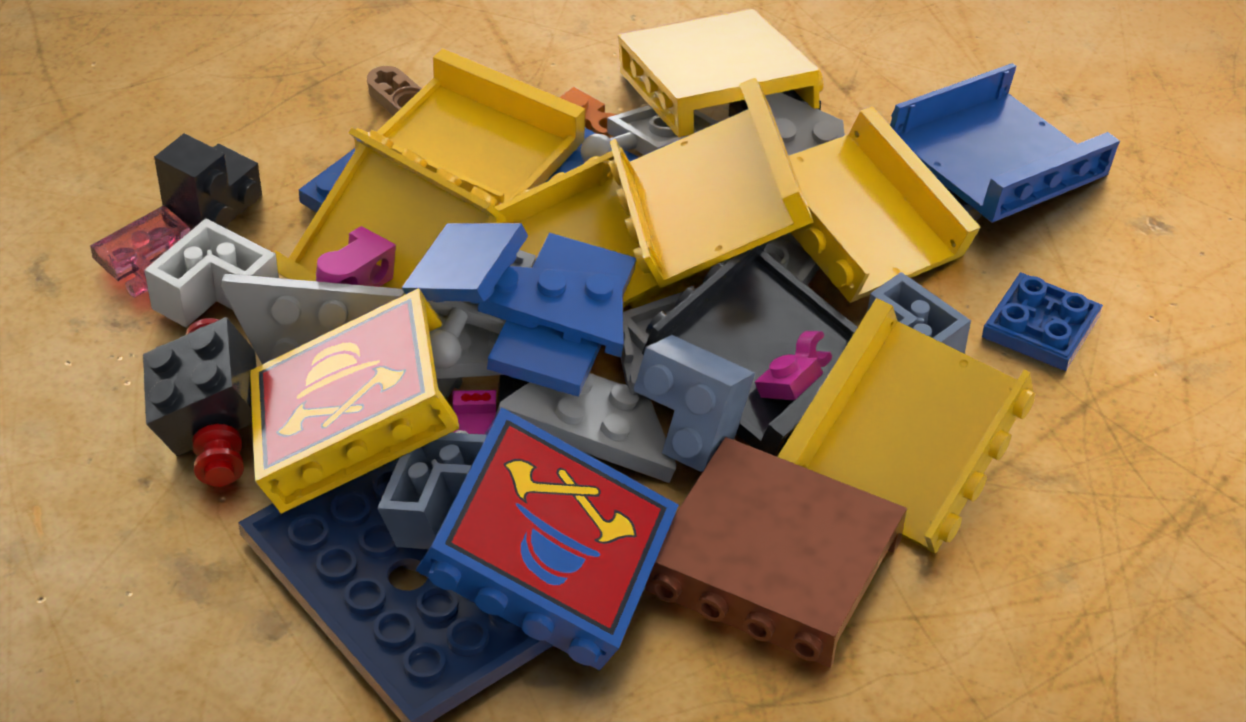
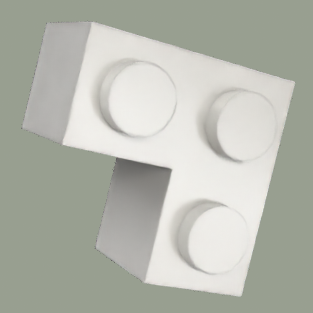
[144,219,279,327]

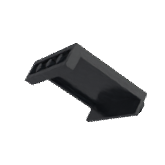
[642,242,858,456]

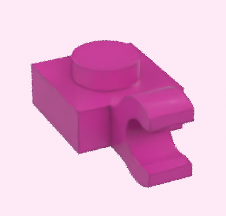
[755,331,833,400]

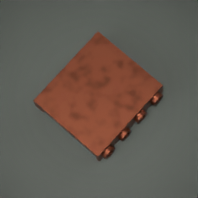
[645,437,907,668]

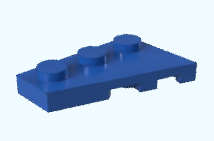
[478,266,624,358]

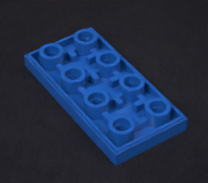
[487,233,636,397]

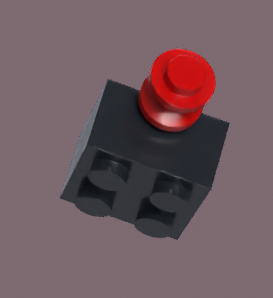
[143,317,257,487]

